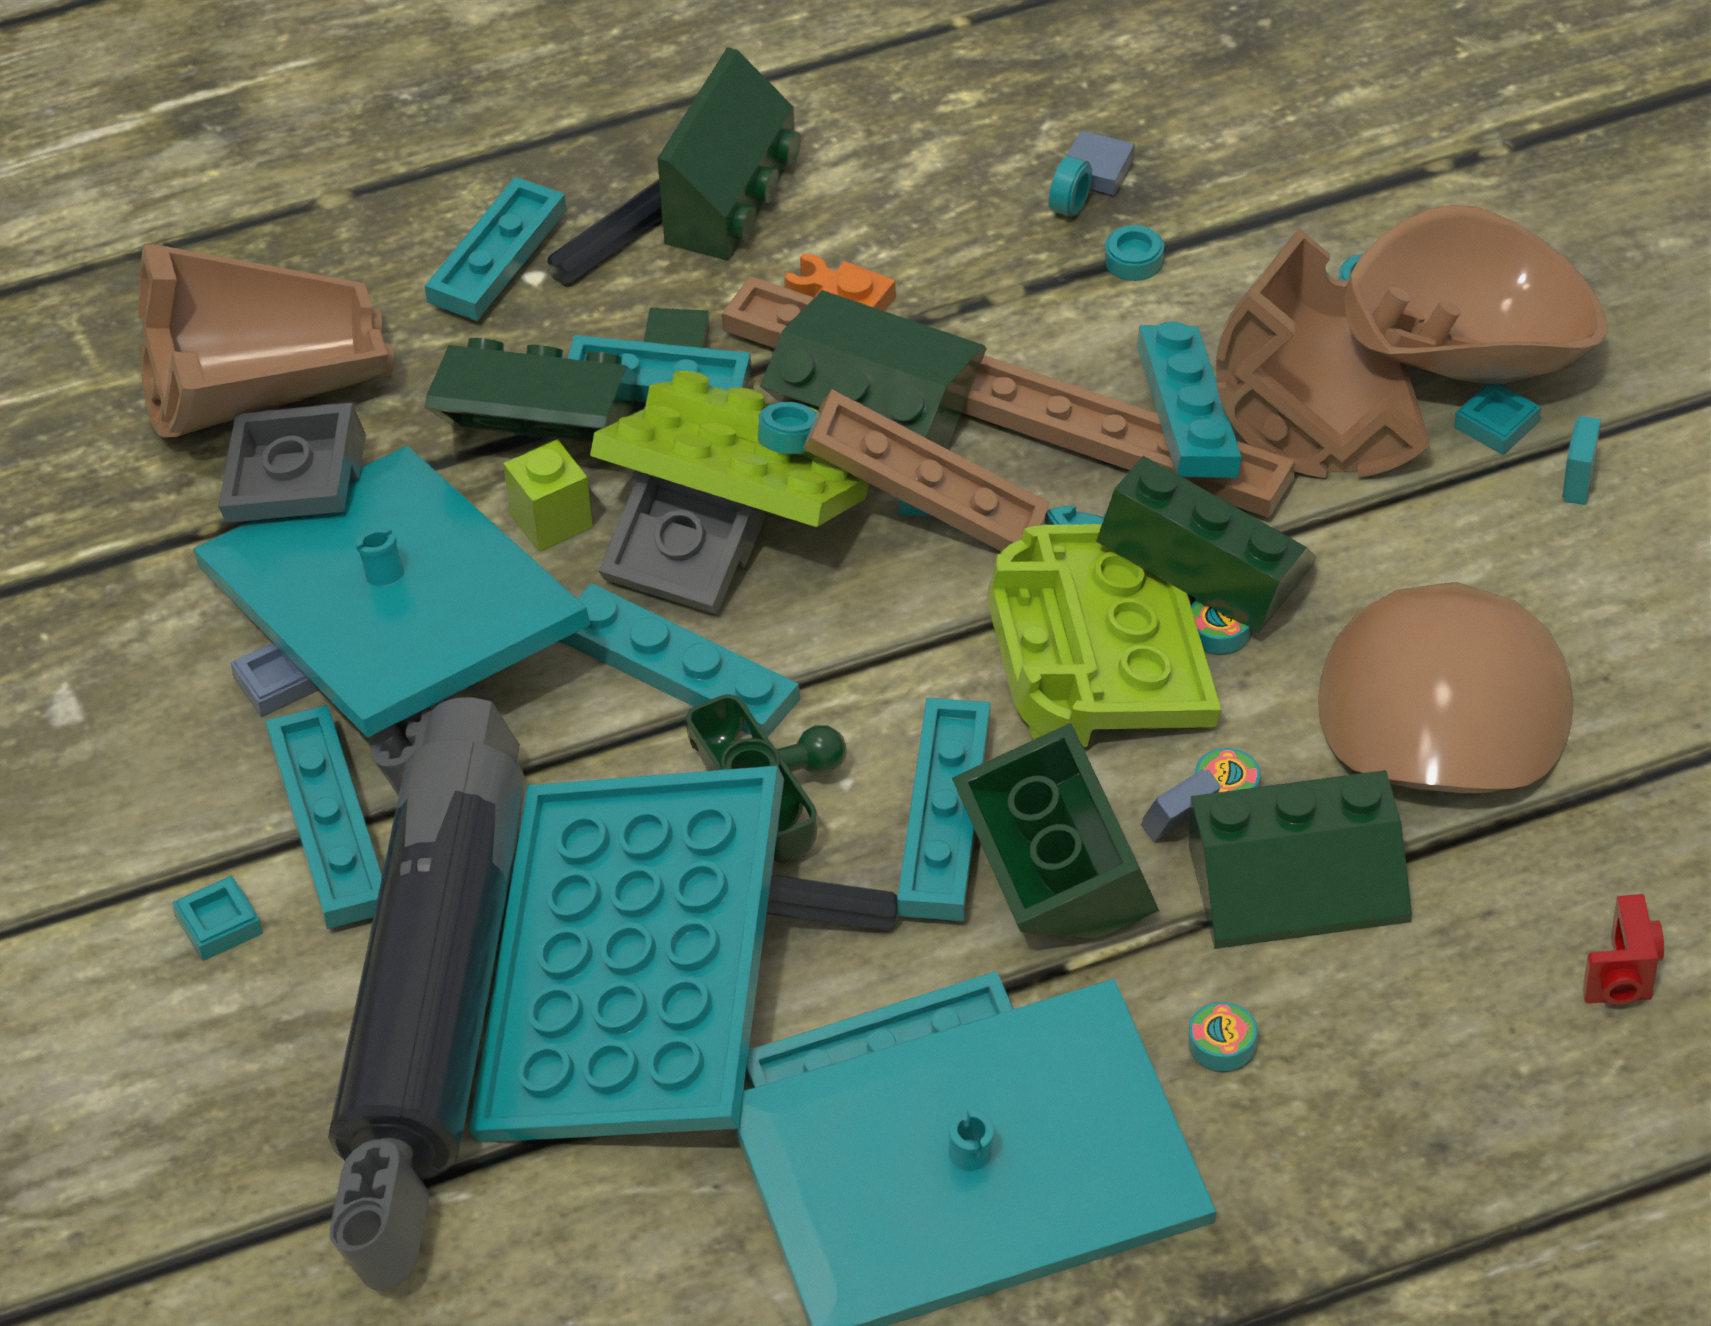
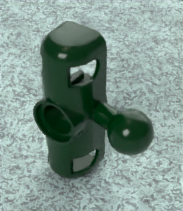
[686,694,847,863]

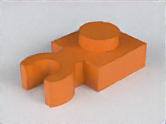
[784,253,896,311]

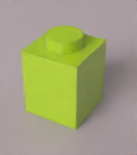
[503,439,593,552]

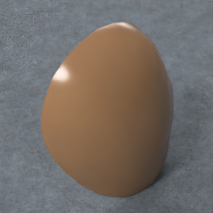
[1344,205,1607,385]
[1318,582,1573,793]

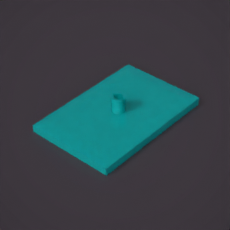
[193,446,591,738]
[469,766,784,1143]
[734,979,1216,1326]

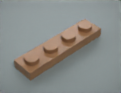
[803,389,1050,552]

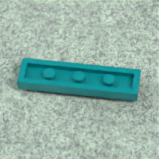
[1137,322,1242,478]
[560,583,800,737]
[897,698,991,921]
[265,705,382,929]
[745,971,1013,1089]

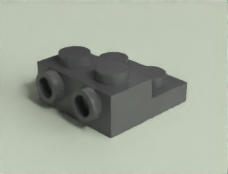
[218,402,366,523]
[599,472,767,615]

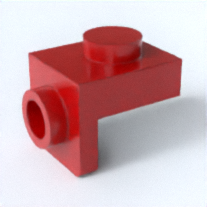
[1582,894,1664,1005]

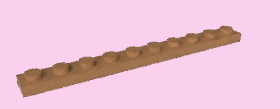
[722,276,1295,518]

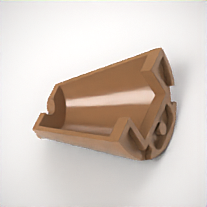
[1216,228,1430,478]
[138,244,394,437]

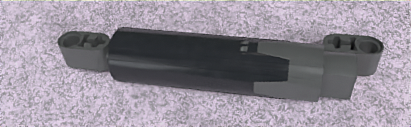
[328,697,527,1290]

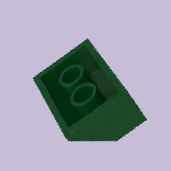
[657,47,801,261]
[760,290,987,449]
[425,338,638,442]
[1096,456,1316,634]
[952,723,1159,939]
[1189,770,1412,949]

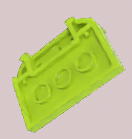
[590,370,870,527]
[987,524,1222,747]

